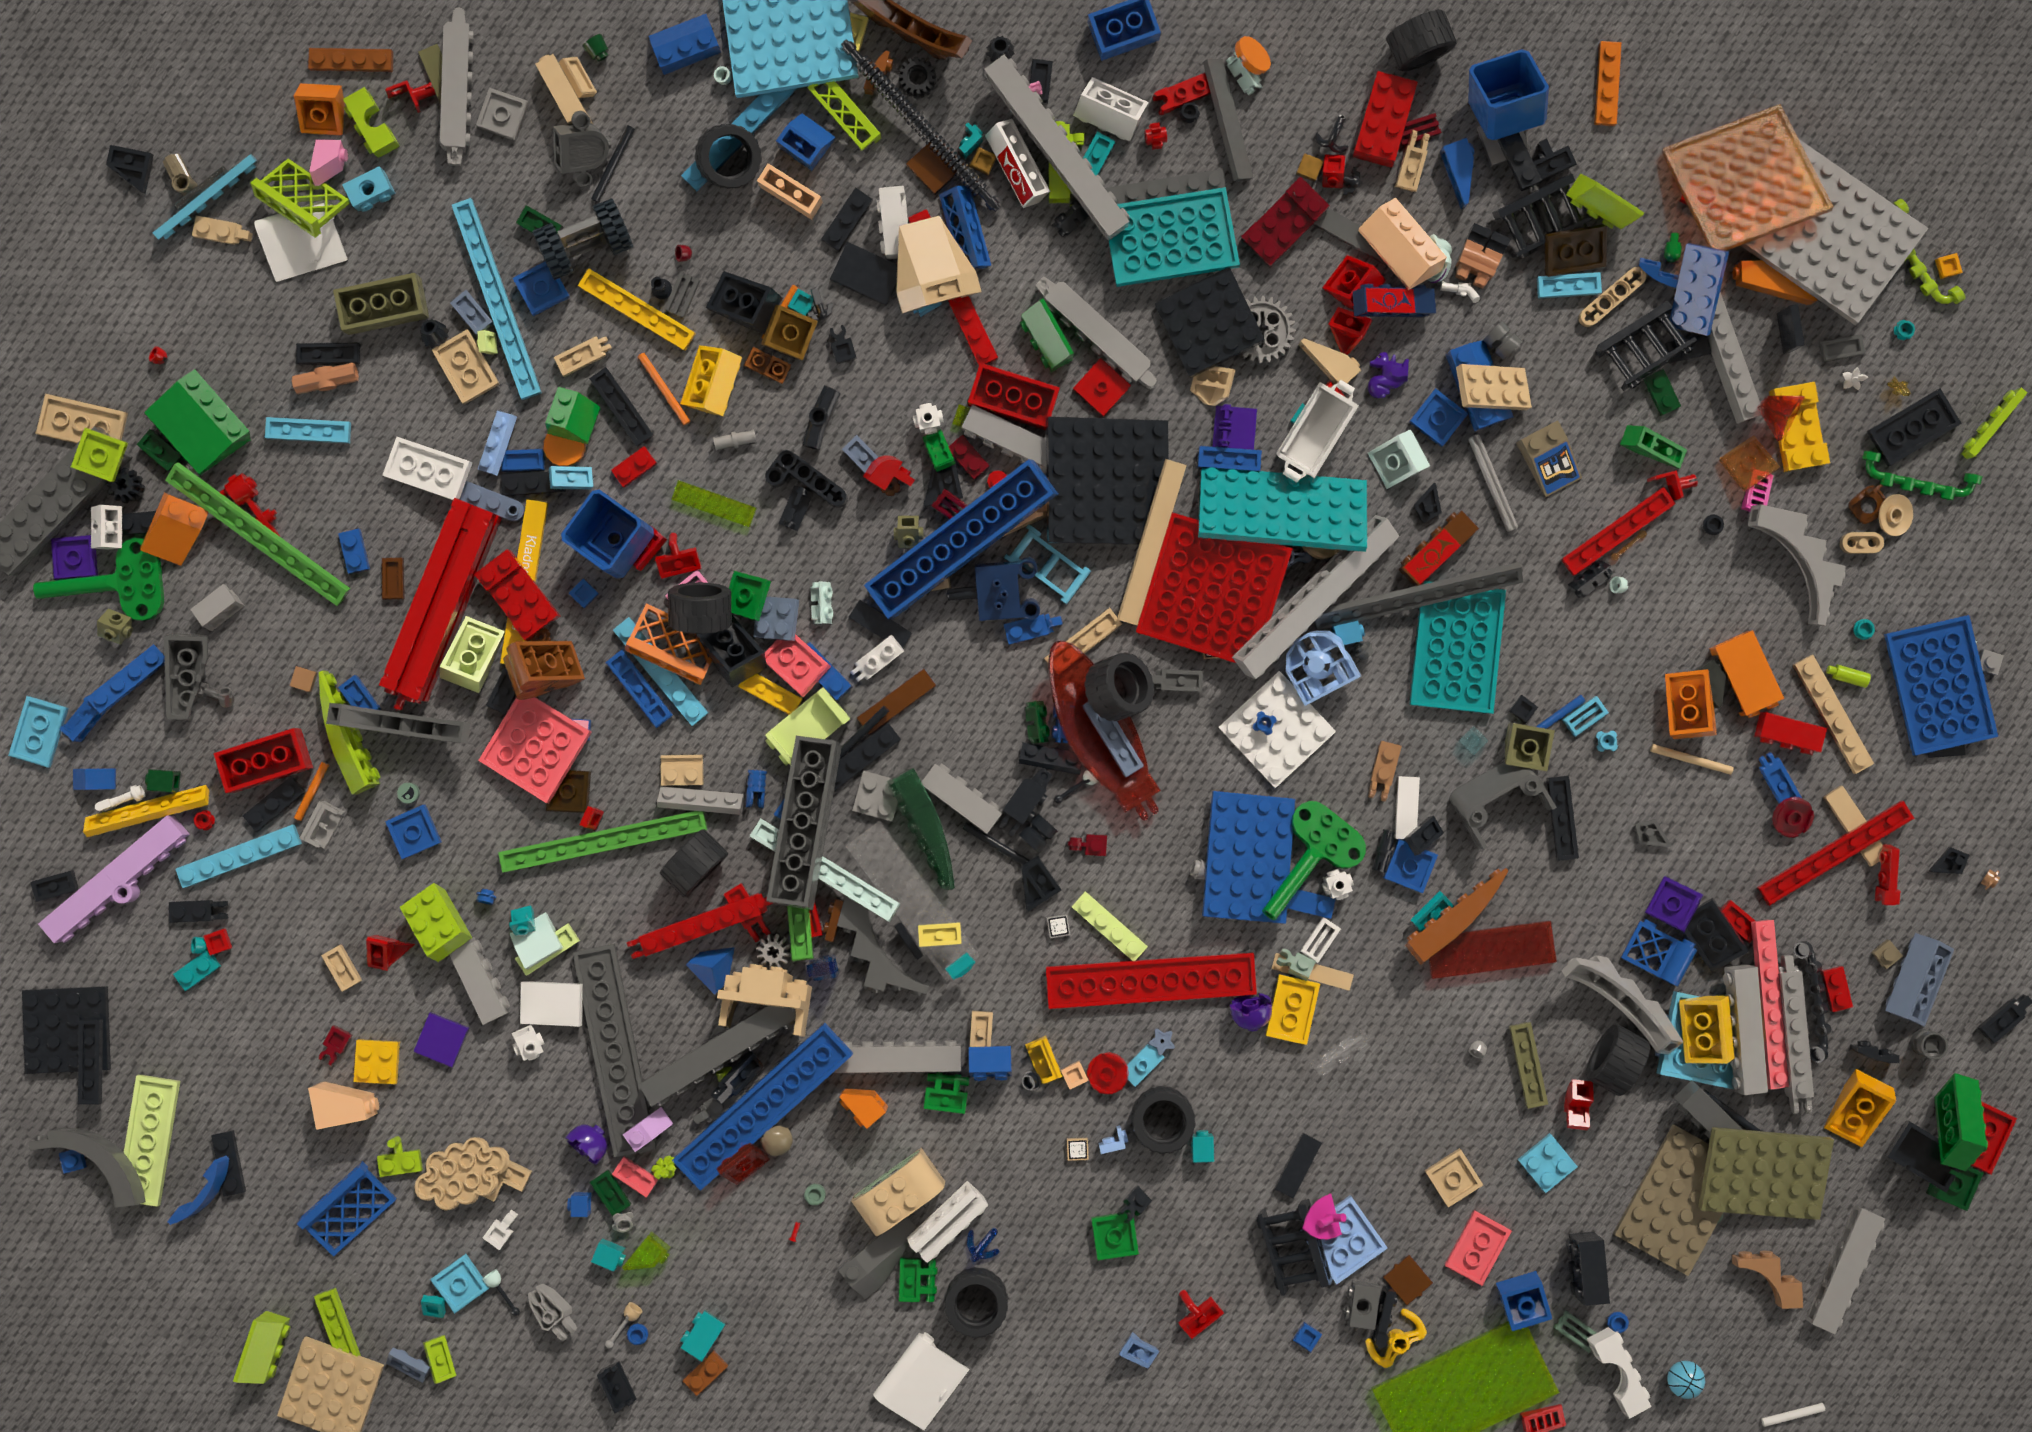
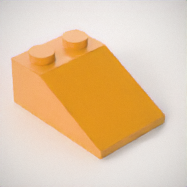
[1824,1069,1896,1147]

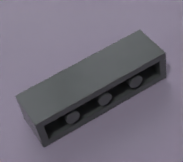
[1674,1080,1743,1139]

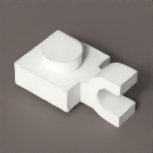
[483,1210,518,1250]

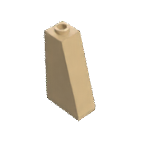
[535,54,593,124]

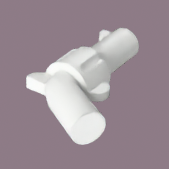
[1440,281,1480,303]

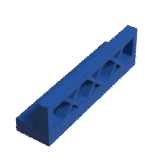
[939,186,991,269]

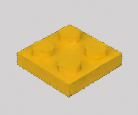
[354,1039,400,1084]

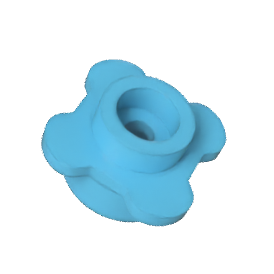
[1596,731,1618,752]

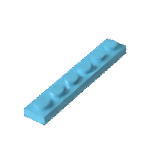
[153,154,257,240]
[613,617,708,726]
[176,824,302,888]

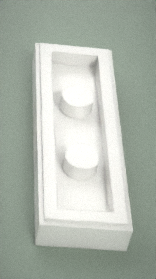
[1395,776,1420,839]

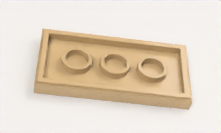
[36,394,128,444]

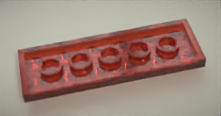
[1429,920,1557,979]

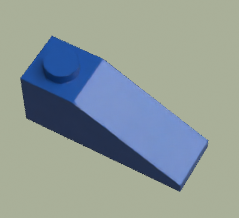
[1440,138,1474,209]
[807,642,853,701]

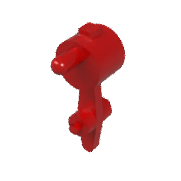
[220,473,280,536]

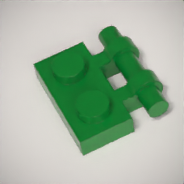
[924,1072,969,1114]
[899,1258,938,1302]

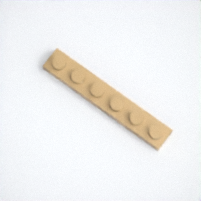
[1793,655,1874,774]

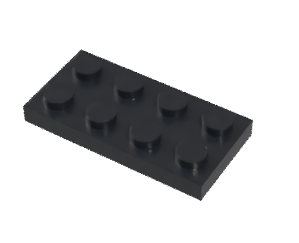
[1866,388,1962,466]

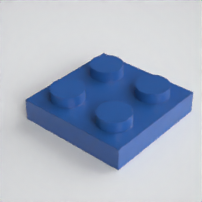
[513,262,570,316]
[1409,388,1468,447]
[385,804,442,859]
[1383,839,1438,893]

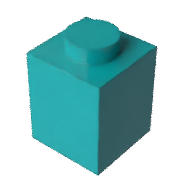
[1191,1130,1214,1162]
[591,1238,626,1272]

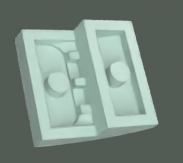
[510,912,563,969]

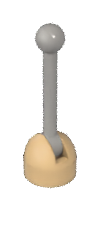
[605,1302,642,1348]

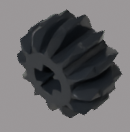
[106,468,145,504]

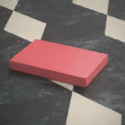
[765,634,831,698]
[1444,1210,1512,1286]

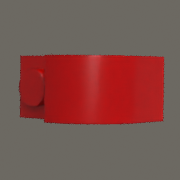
[863,455,915,490]
[1564,1079,1594,1130]

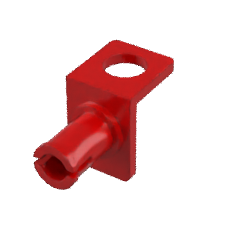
[385,80,436,113]
[1647,470,1698,501]

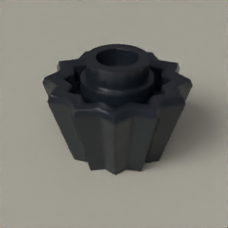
[986,36,1015,62]
[420,319,449,348]

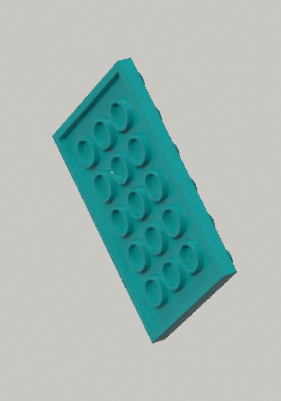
[1108,187,1240,287]
[1409,581,1506,714]

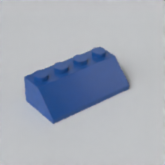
[1446,340,1514,432]

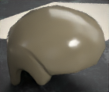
[761,1126,793,1156]

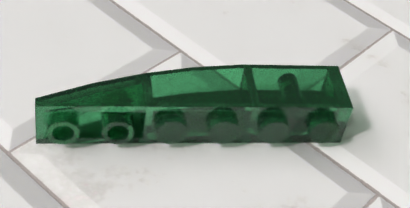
[887,768,955,890]

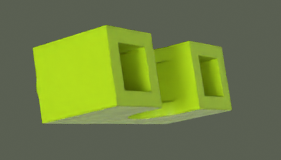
[343,87,400,158]

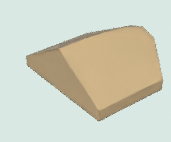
[1190,366,1235,406]

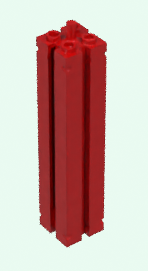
[379,498,502,711]

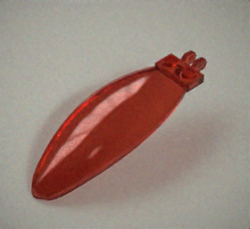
[1048,640,1161,821]

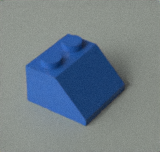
[1496,1271,1552,1331]

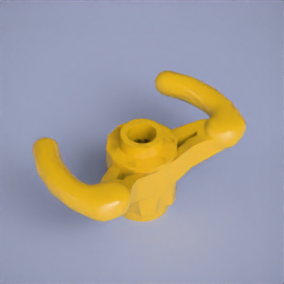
[1365,1308,1427,1368]

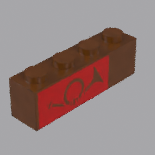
[1398,511,1479,586]

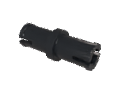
[1372,829,1396,873]

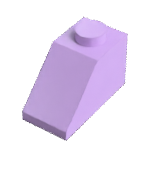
[623,1107,673,1152]

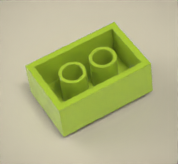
[400,883,472,962]

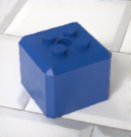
[1468,49,1549,140]
[561,489,654,579]

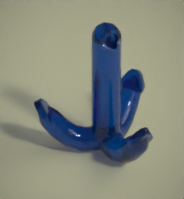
[967,1228,1000,1262]

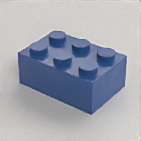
[1087,0,1161,61]

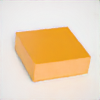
[1935,253,1963,279]

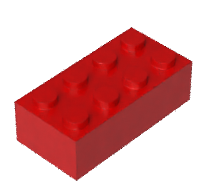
[1353,71,1418,168]
[968,363,1060,431]
[213,728,313,793]

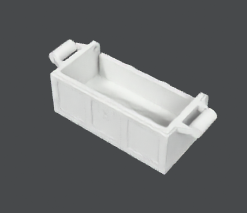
[1276,379,1359,482]

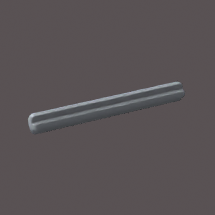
[1468,434,1518,532]

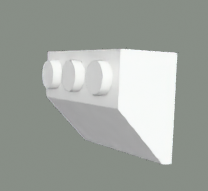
[1073,77,1148,141]

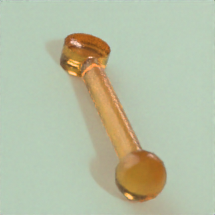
[1611,530,1647,561]

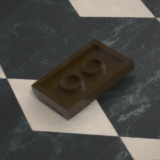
[1545,224,1607,277]

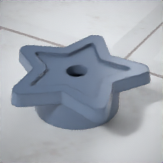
[1148,1028,1175,1056]

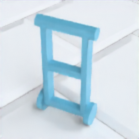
[1004,524,1091,605]

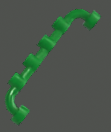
[1862,451,1983,500]

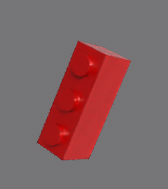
[1754,712,1827,755]

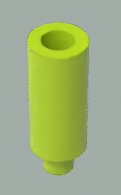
[1826,664,1871,688]

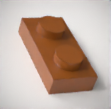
[683,1350,728,1396]

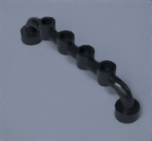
[1793,941,1832,1063]

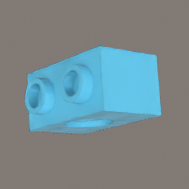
[342,166,396,212]

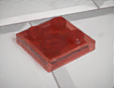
[716,1143,770,1185]

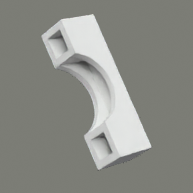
[1587,1327,1651,1419]

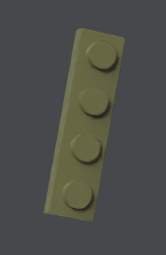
[1509,1022,1548,1109]

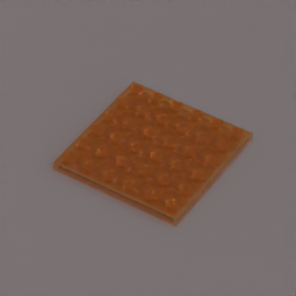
[1662,104,1834,251]

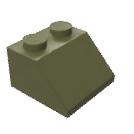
[1505,722,1555,771]

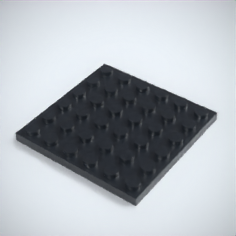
[1046,417,1169,545]

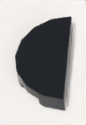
[895,922,924,960]

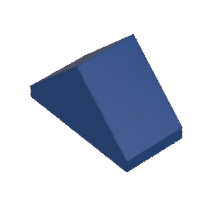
[73,768,116,790]

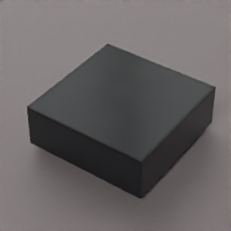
[1508,695,1538,724]

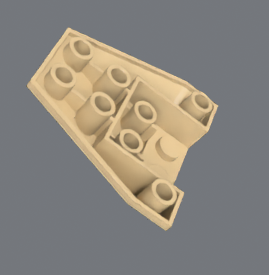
[896,216,982,314]

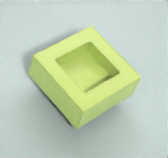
[477,330,498,355]

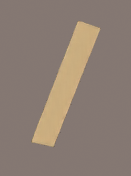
[1272,953,1354,990]

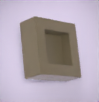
[1871,939,1903,969]

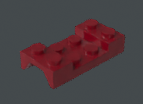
[1241,176,1330,267]

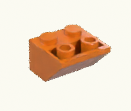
[839,1088,888,1129]

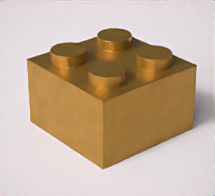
[761,305,818,360]

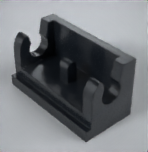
[597,1361,637,1414]

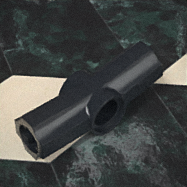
[803,385,841,450]

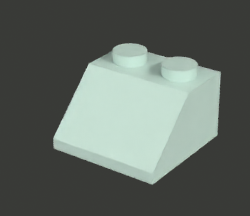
[1368,429,1430,489]

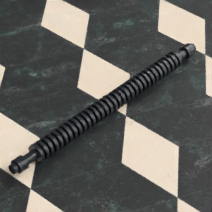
[841,39,1001,212]

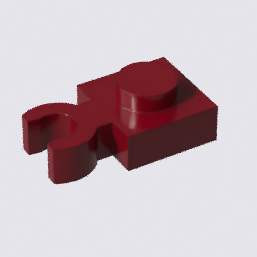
[319,1025,353,1065]

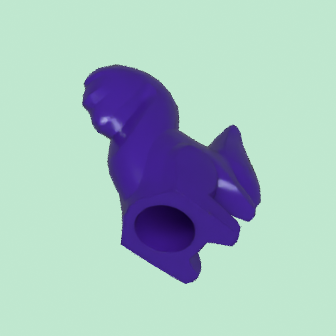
[1367,352,1409,399]

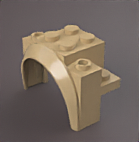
[717,964,812,1037]

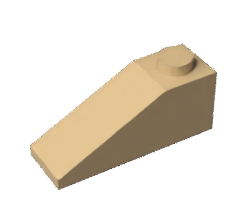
[1298,339,1361,384]

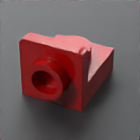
[1322,155,1345,188]

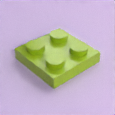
[71,428,128,482]

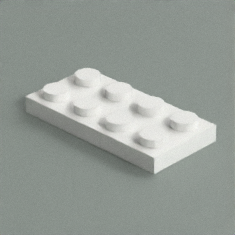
[383,437,472,500]

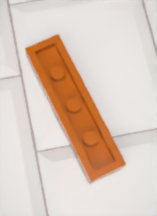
[1594,41,1621,126]

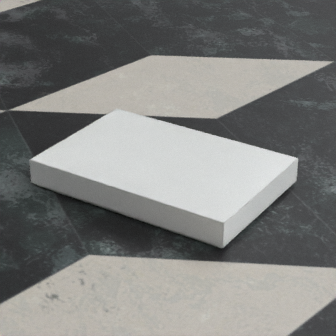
[520,981,583,1027]

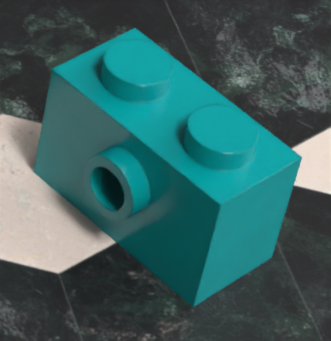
[680,1310,726,1362]

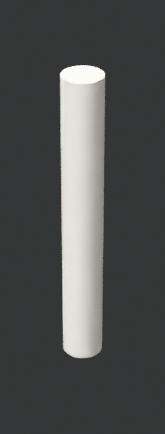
[1761,1403,1825,1427]

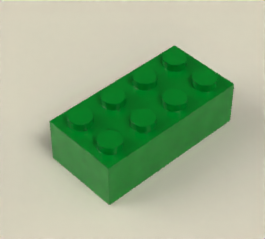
[1934,1073,1988,1171]

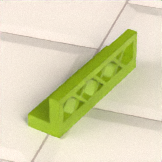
[808,81,882,151]

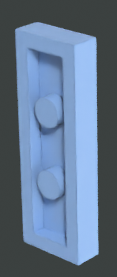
[478,411,517,476]

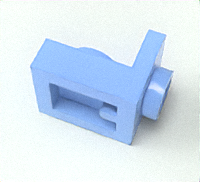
[1099,1126,1128,1154]

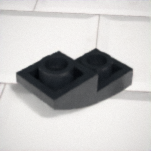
[1850,1041,1900,1064]

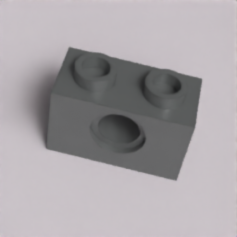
[1344,1280,1380,1330]

